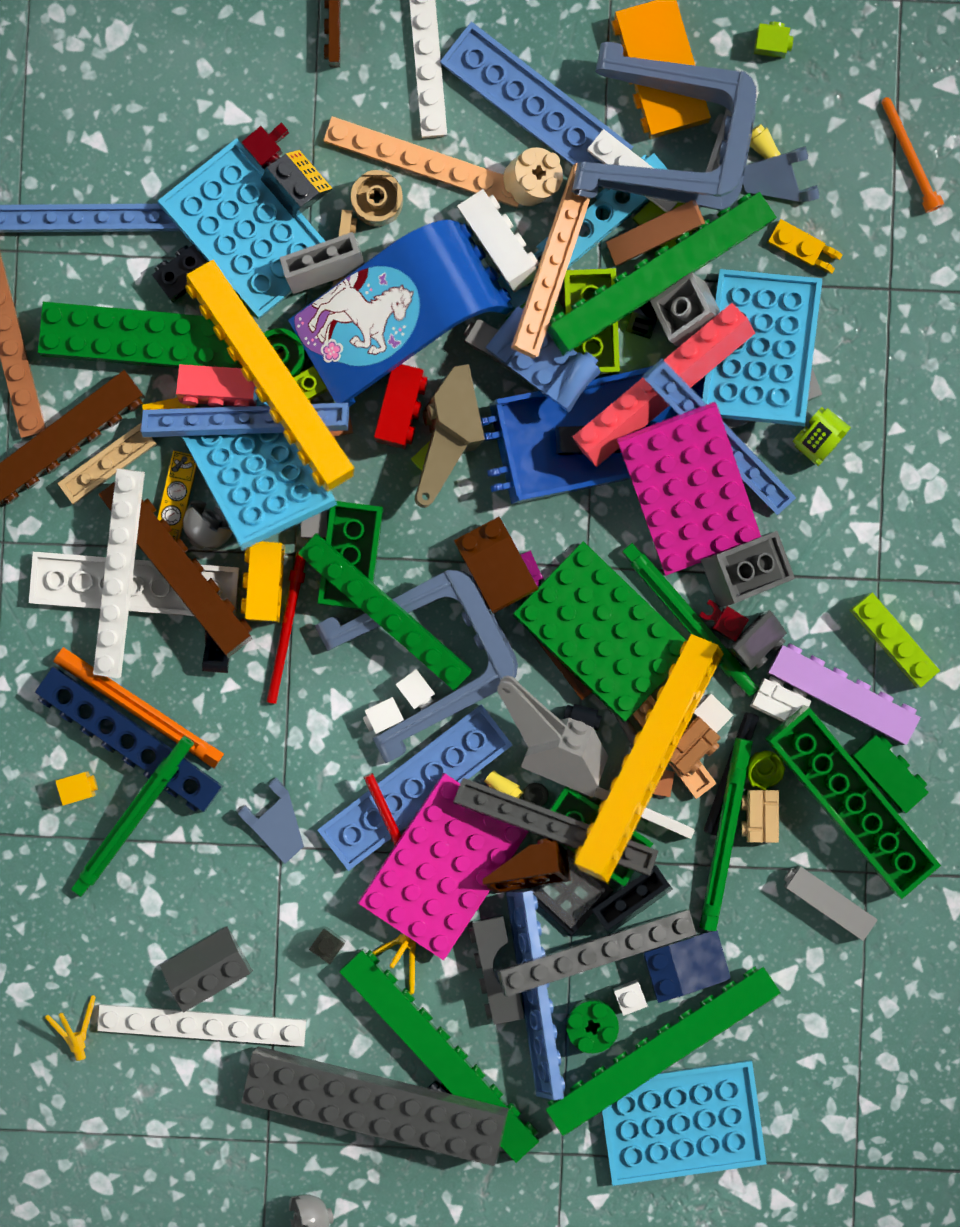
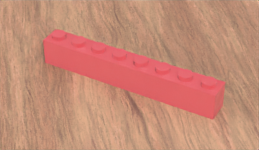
[573,303,755,467]

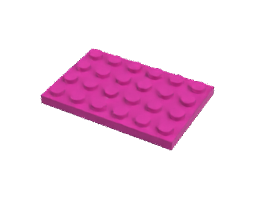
[617,402,761,576]
[357,773,529,961]

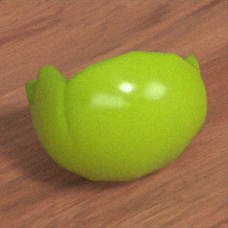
[747,750,785,790]

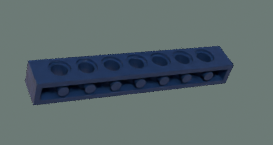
[35,667,223,813]

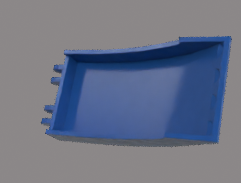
[481,366,705,504]

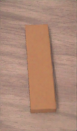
[606,200,705,266]

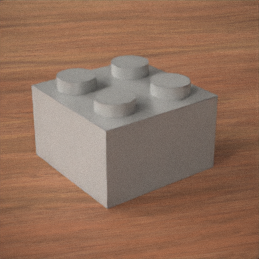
[650,272,720,347]

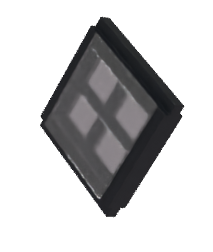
[529,848,614,936]

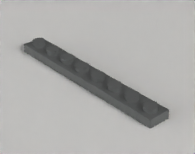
[453,778,659,876]
[497,910,696,997]

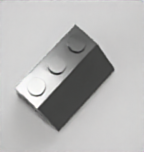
[160,926,253,1013]

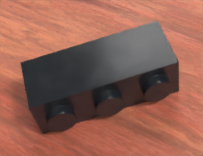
[592,865,673,934]

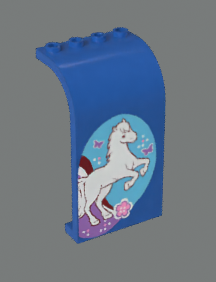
[288,220,514,407]

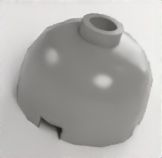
[183,500,233,549]
[289,1194,334,1227]

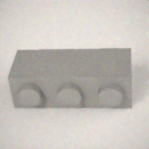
[279,232,365,294]

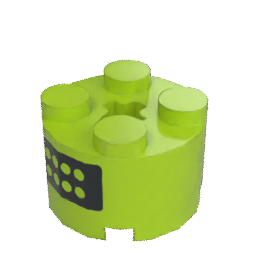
[792,407,851,467]

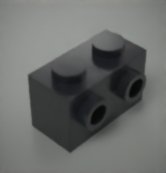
[152,244,207,303]

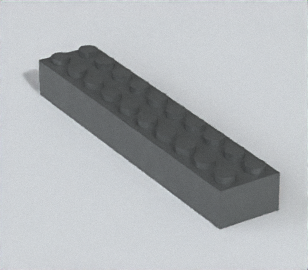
[241,1046,509,1166]

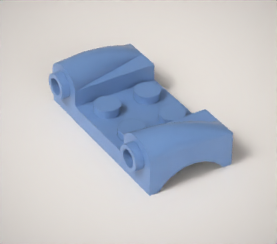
[486,306,601,413]

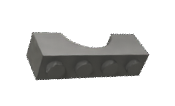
[469,915,524,1025]

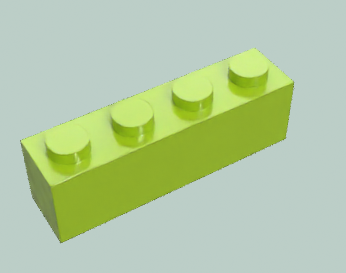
[849,592,940,688]

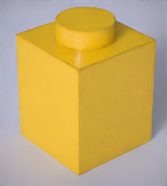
[56,771,98,805]

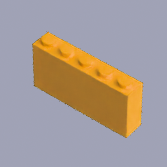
[611,0,711,139]

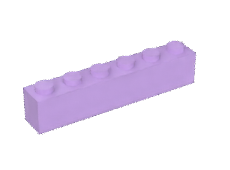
[766,643,921,745]

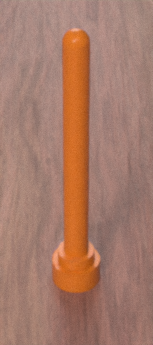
[882,97,945,213]

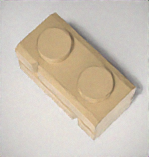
[741,790,779,843]

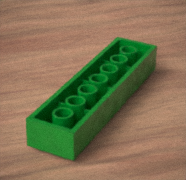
[38,302,243,369]
[764,705,941,899]

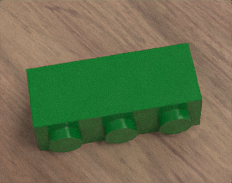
[850,735,929,814]

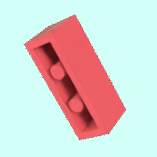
[176,364,257,407]

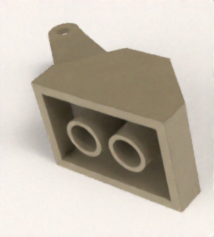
[415,364,485,508]

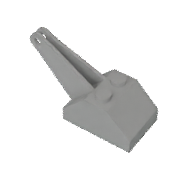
[497,676,608,797]

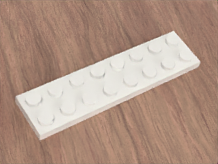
[29,552,239,616]

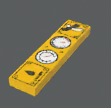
[157,450,197,541]

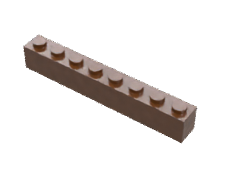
[0,370,145,506]
[98,482,252,658]

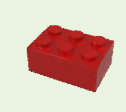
[374,364,428,449]

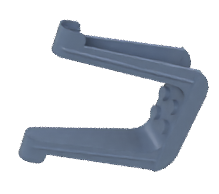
[572,42,757,211]
[315,570,518,764]

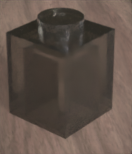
[309,926,346,965]

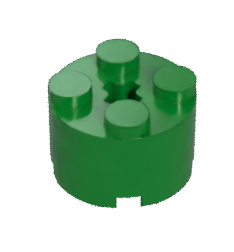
[263,328,306,378]
[566,998,619,1053]

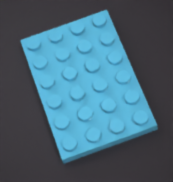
[158,138,325,320]
[702,269,822,426]
[181,396,337,550]
[602,1060,767,1186]

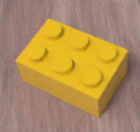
[241,541,285,622]

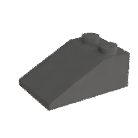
[701,531,795,608]
[727,610,787,670]

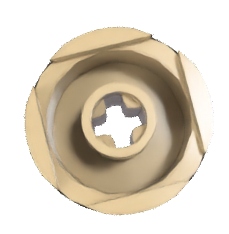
[503,147,563,206]
[351,170,403,226]

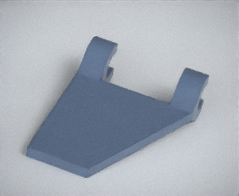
[743,146,820,202]
[238,777,304,864]

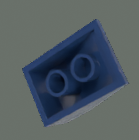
[643,929,731,1003]

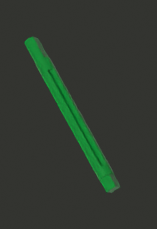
[622,543,759,697]
[71,736,195,897]
[699,738,753,931]

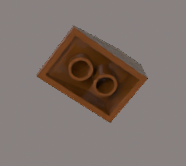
[454,516,539,614]
[482,839,571,893]

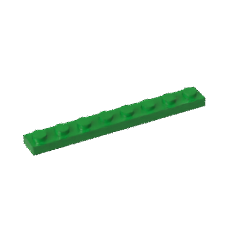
[298,533,472,691]

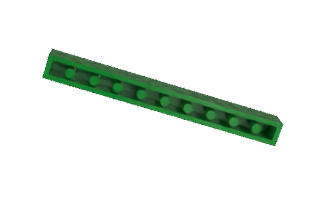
[546,192,777,356]
[339,949,539,1163]
[546,966,781,1137]

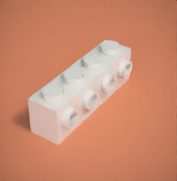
[458,189,539,293]

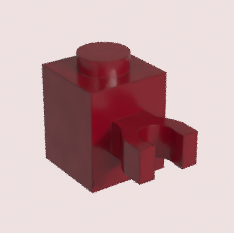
[241,122,289,169]
[699,599,749,642]

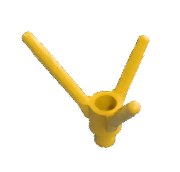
[373,934,416,994]
[45,995,96,1061]

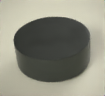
[523,782,548,807]

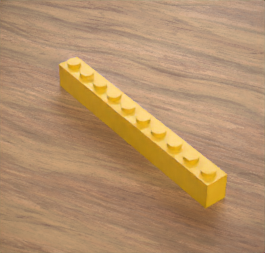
[185,260,354,492]
[574,634,723,883]

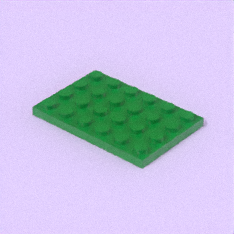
[512,541,687,723]

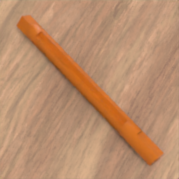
[53,647,224,769]

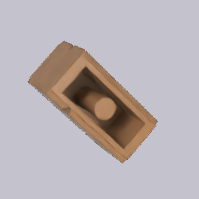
[669,716,721,775]

